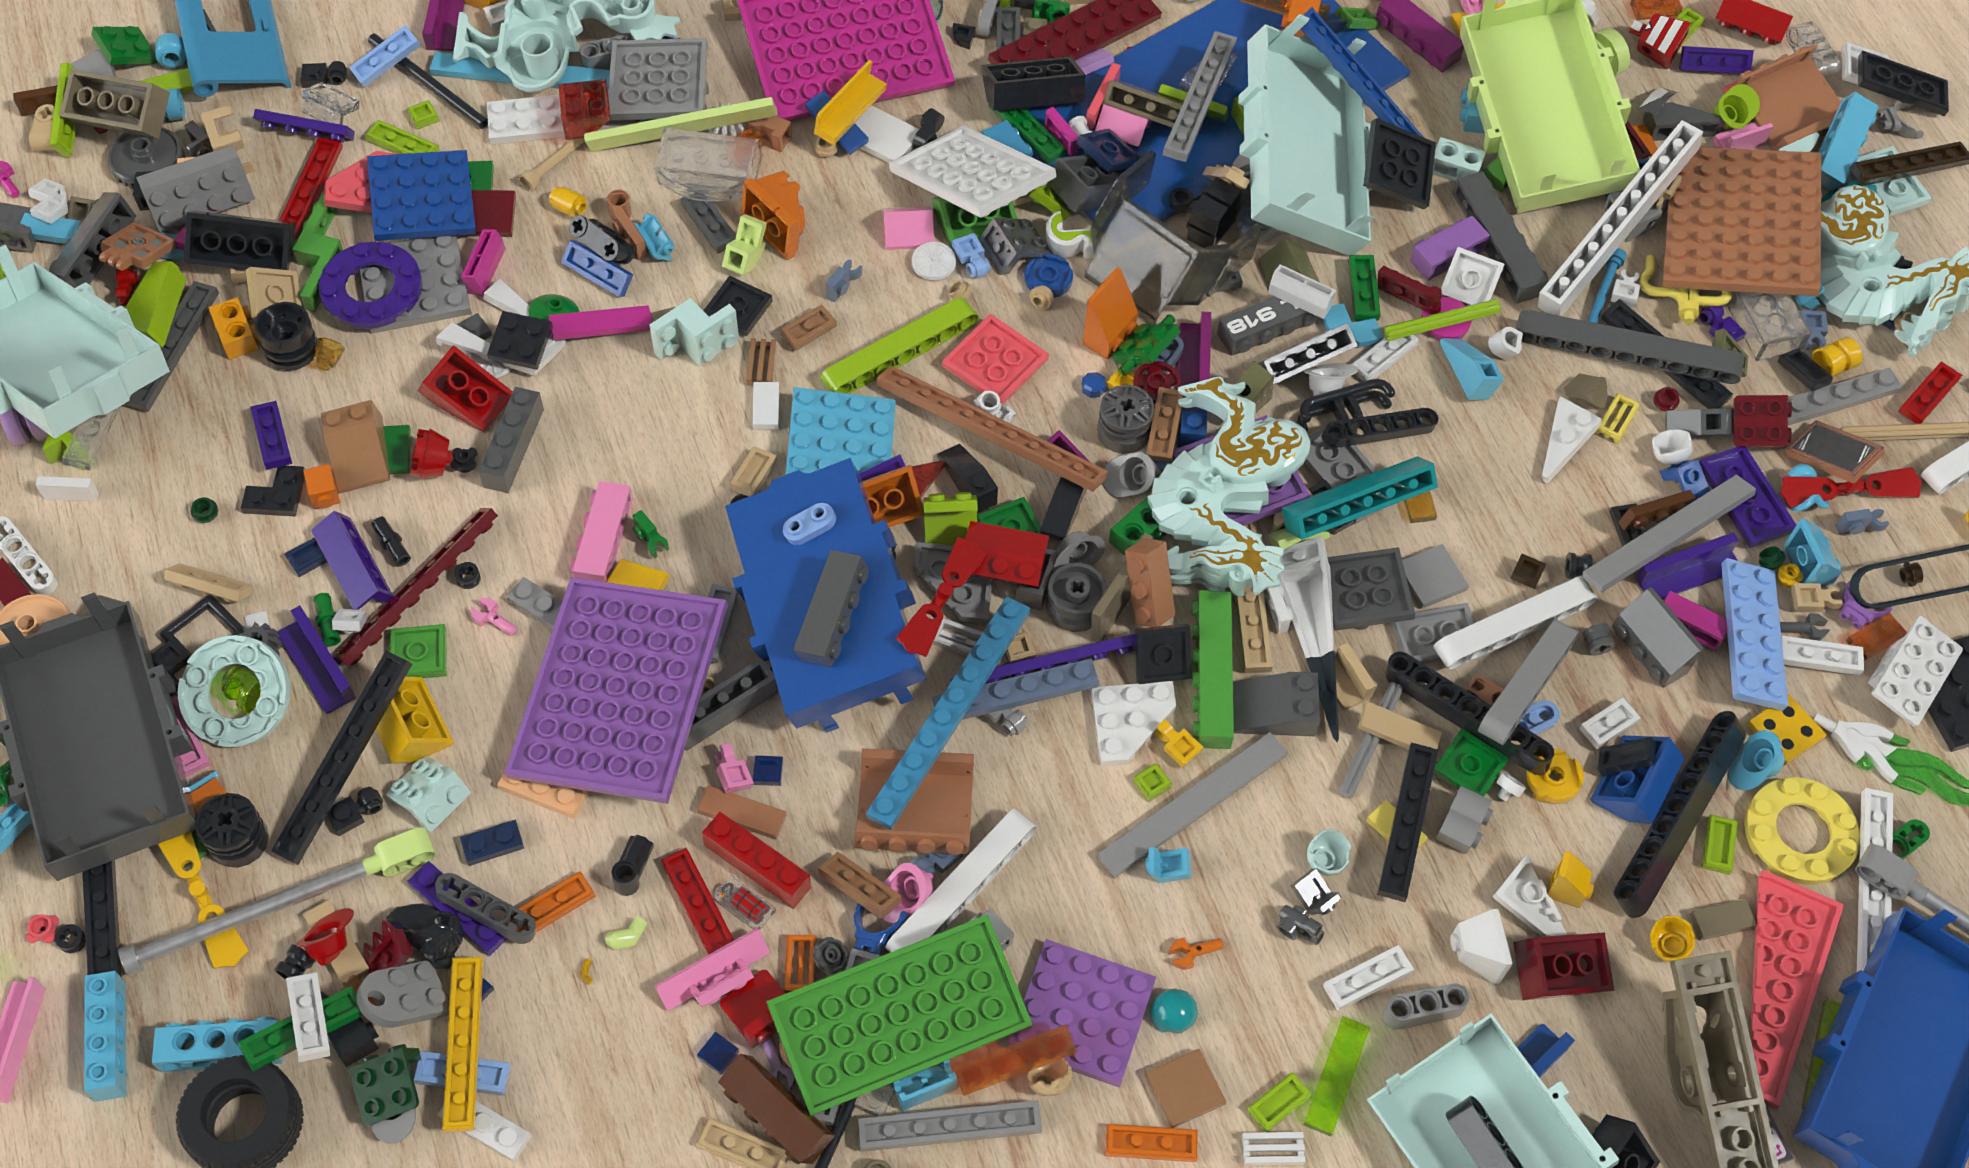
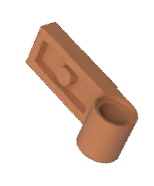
[607,189,647,260]

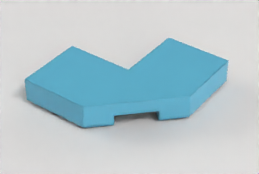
[1321,303,1383,348]

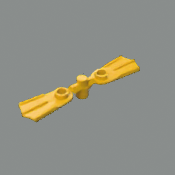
[158,832,249,969]

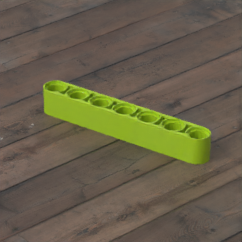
[820,297,979,394]

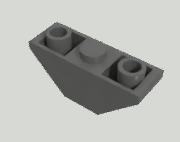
[1665,408,1734,435]

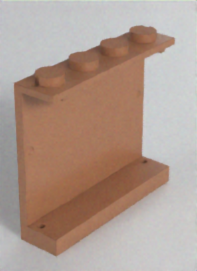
[1736,44,1841,151]
[854,748,974,855]

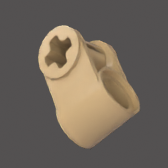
[29,104,56,151]

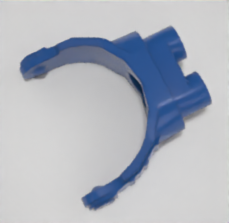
[854,903,908,955]

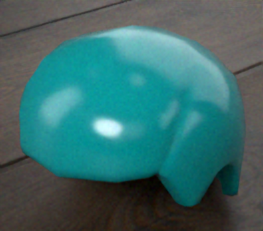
[1149,988,1198,1034]

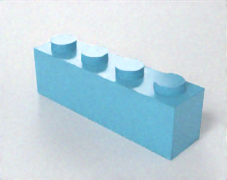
[1818,92,1879,191]

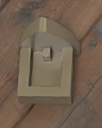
[1564,373,1607,409]

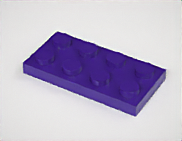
[1699,447,1796,548]

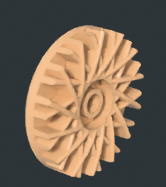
[0,594,72,645]

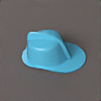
[1728,730,1785,791]

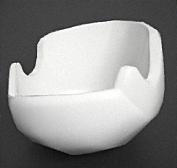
[1652,429,1693,465]

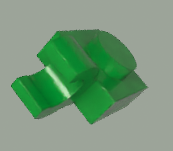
[632,510,669,558]

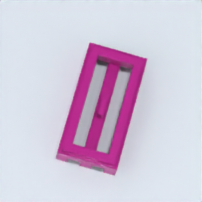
[1045,107,1079,157]

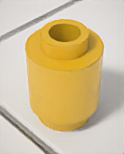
[549,187,587,217]

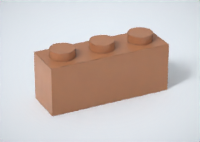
[1125,538,1175,627]

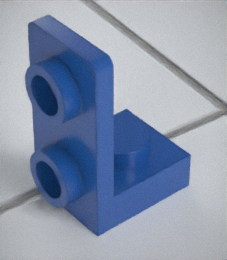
[1660,459,1710,502]

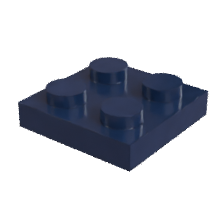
[1076,128,1141,173]

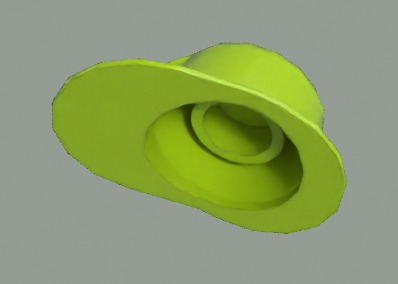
[1713,84,1760,130]

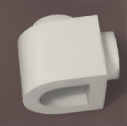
[1488,327,1523,361]

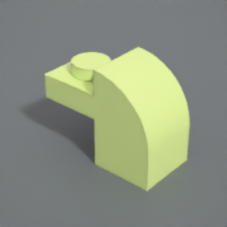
[722,214,767,275]

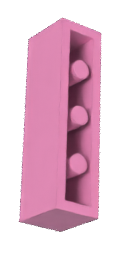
[570,481,633,582]

